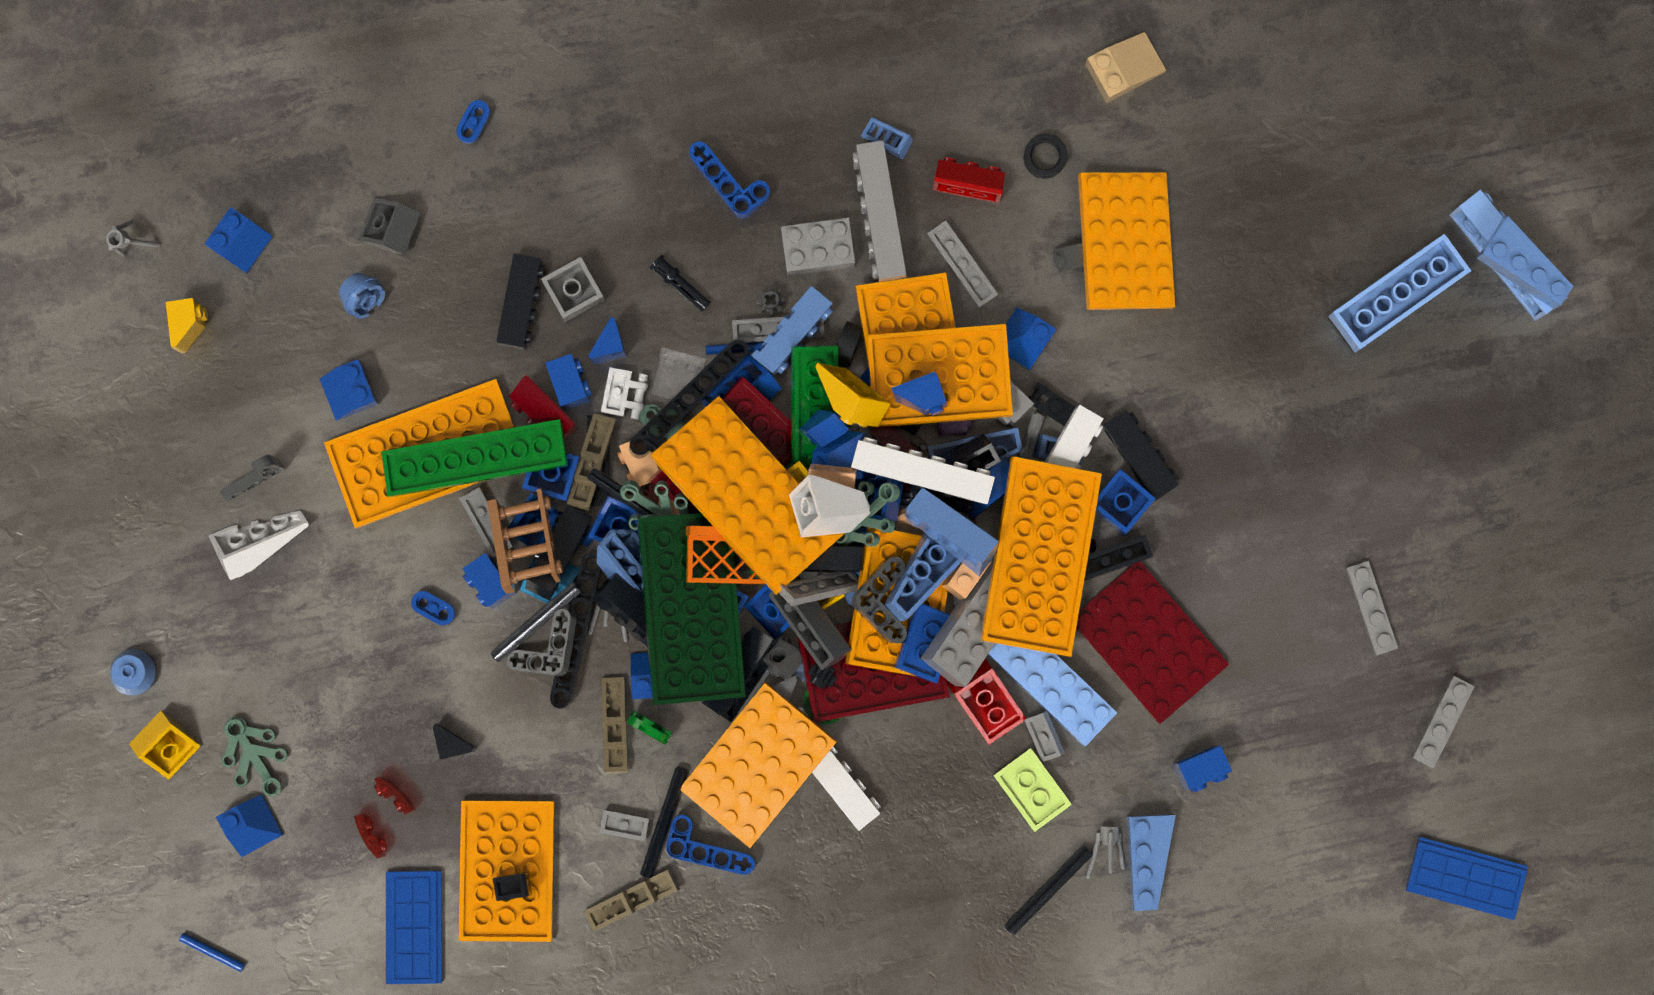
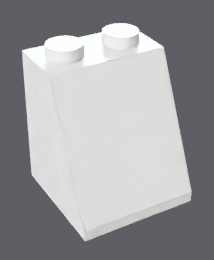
[789,475,870,537]

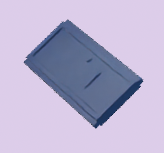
[1405,837,1528,920]
[386,871,442,984]

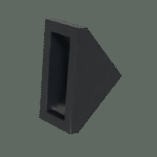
[433,724,477,760]
[492,872,532,901]

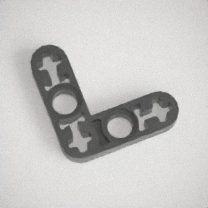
[220,454,284,502]
[852,557,907,644]
[507,609,576,676]

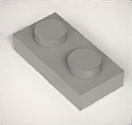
[1024,711,1065,762]
[599,810,650,841]

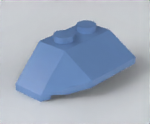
[597,530,643,596]

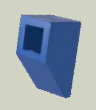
[800,410,849,447]

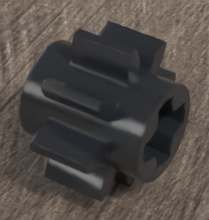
[808,664,837,690]

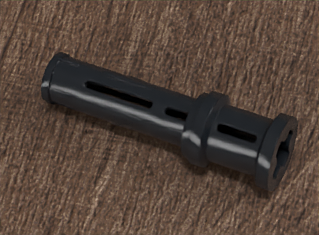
[648,254,711,313]

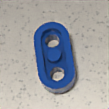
[456,100,491,144]
[411,591,455,626]

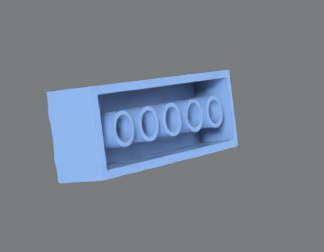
[1449,190,1568,321]
[1328,234,1471,353]
[988,643,1117,746]

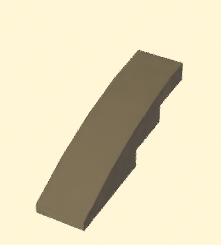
[567,413,616,511]
[601,677,628,774]
[584,868,680,932]

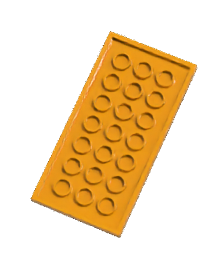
[324,379,514,529]
[650,396,844,595]
[980,456,1102,657]

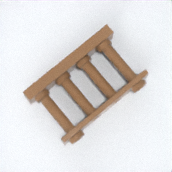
[487,489,563,594]

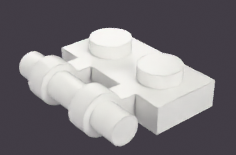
[601,367,649,420]

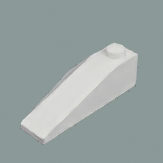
[209,510,309,580]

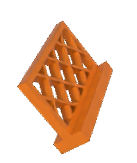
[686,526,765,584]

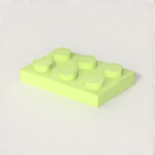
[993,748,1072,832]

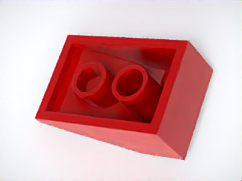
[947,658,1026,745]

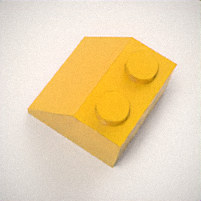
[165,298,208,353]
[129,711,201,780]

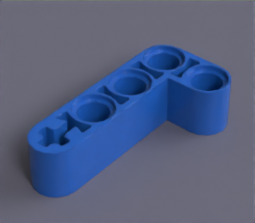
[689,141,770,219]
[666,814,755,875]

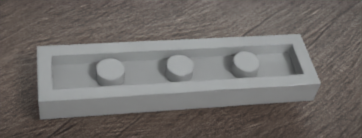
[927,220,998,308]
[732,317,825,343]
[1345,561,1398,656]
[779,572,859,606]
[1411,676,1475,769]

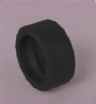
[1023,133,1067,179]
[837,321,863,368]

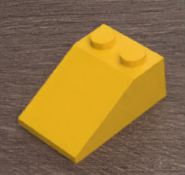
[815,363,891,428]

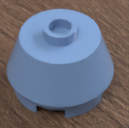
[339,273,385,319]
[110,649,156,695]

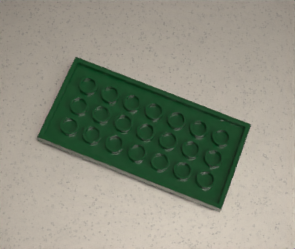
[637,513,746,705]

